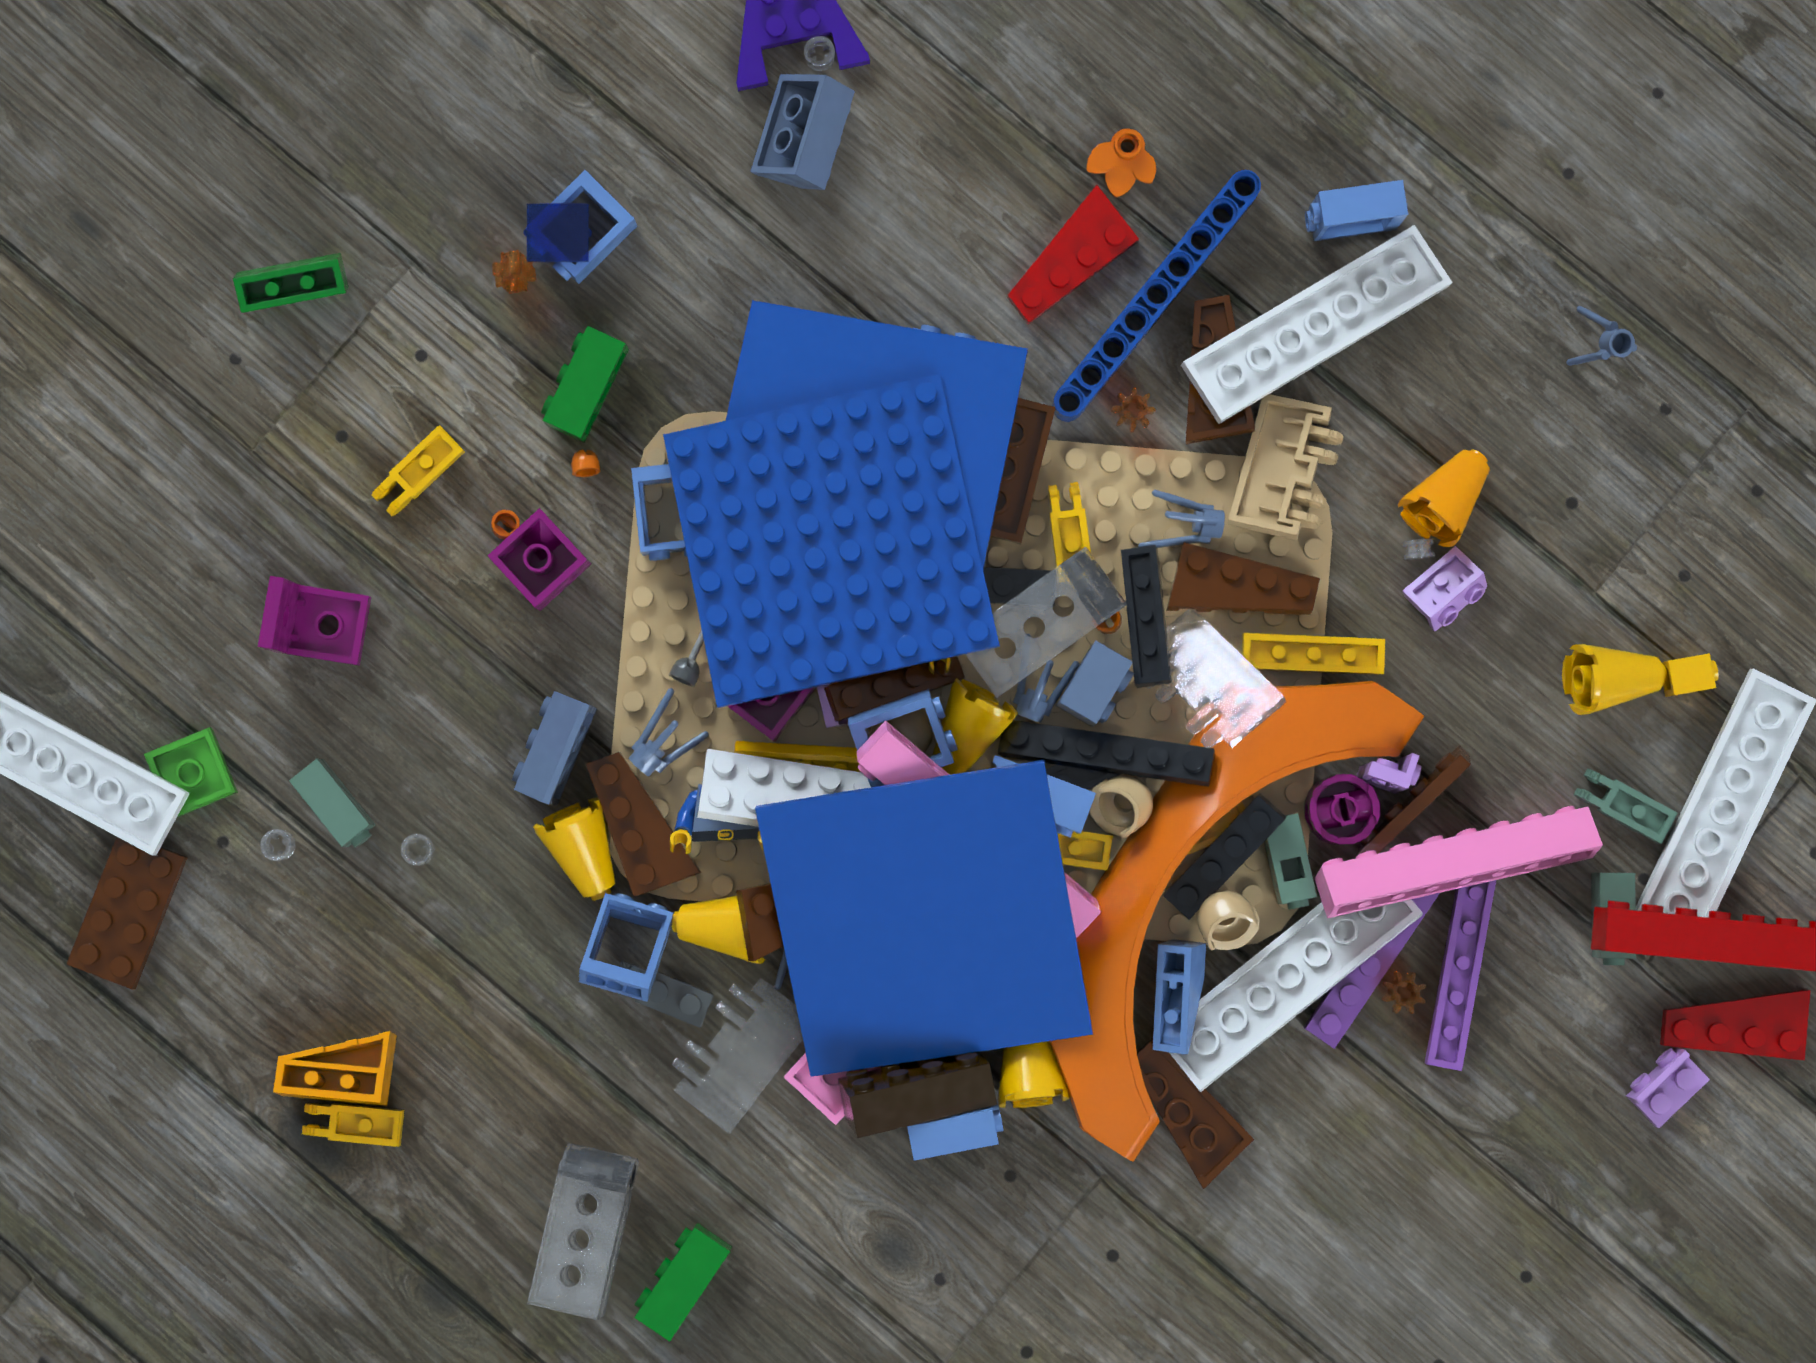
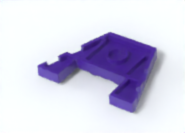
[736,0,870,91]

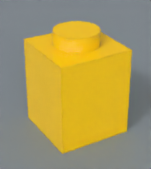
[1661,653,1719,697]

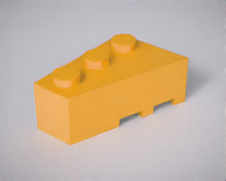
[273,1031,397,1106]

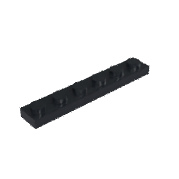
[998,720,1215,787]

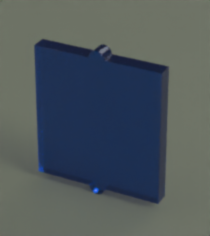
[523,203,593,262]

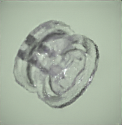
[804,36,835,71]
[1402,539,1435,560]
[260,829,296,861]
[401,834,436,866]

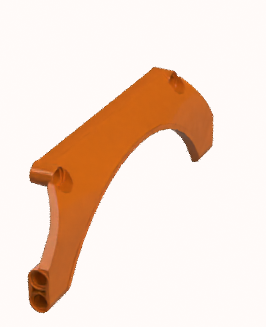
[1049,681,1424,1162]

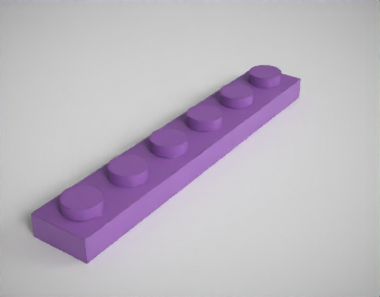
[1425,880,1496,1071]
[1303,893,1440,1049]

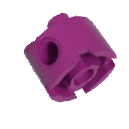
[1304,774,1380,845]

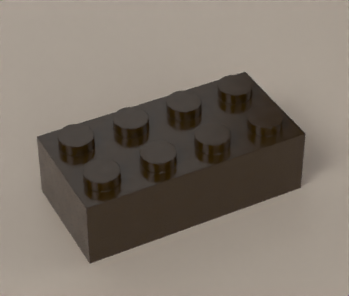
[838,1052,997,1138]

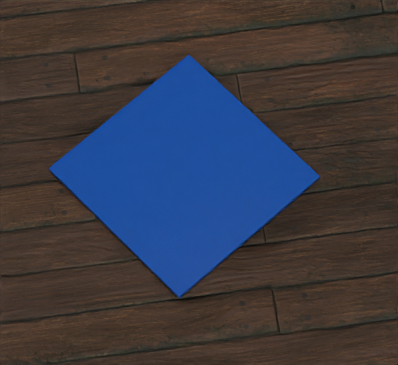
[726,300,1028,569]
[663,373,1000,708]
[755,760,1093,1077]

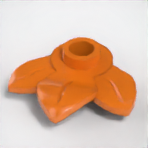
[1086,128,1156,198]

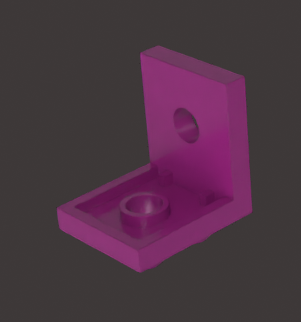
[258,576,372,666]

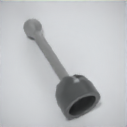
[669,630,704,687]

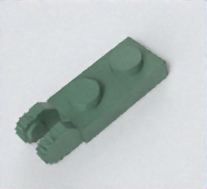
[1573,768,1678,844]

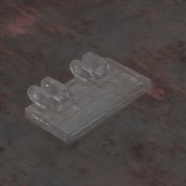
[1146,609,1286,748]
[672,978,803,1134]

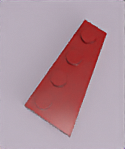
[1007,185,1139,325]
[1660,989,1811,1061]

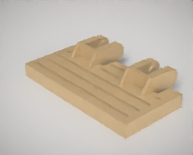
[1228,394,1344,540]

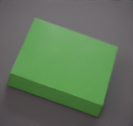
[144,727,238,817]

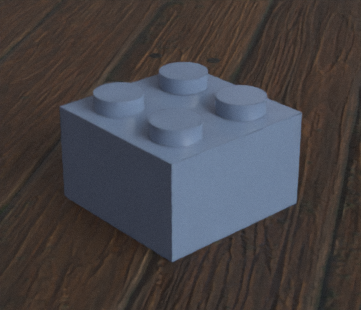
[1056,640,1134,727]

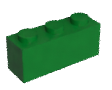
[233,253,349,313]
[541,326,629,443]
[634,1223,732,1342]

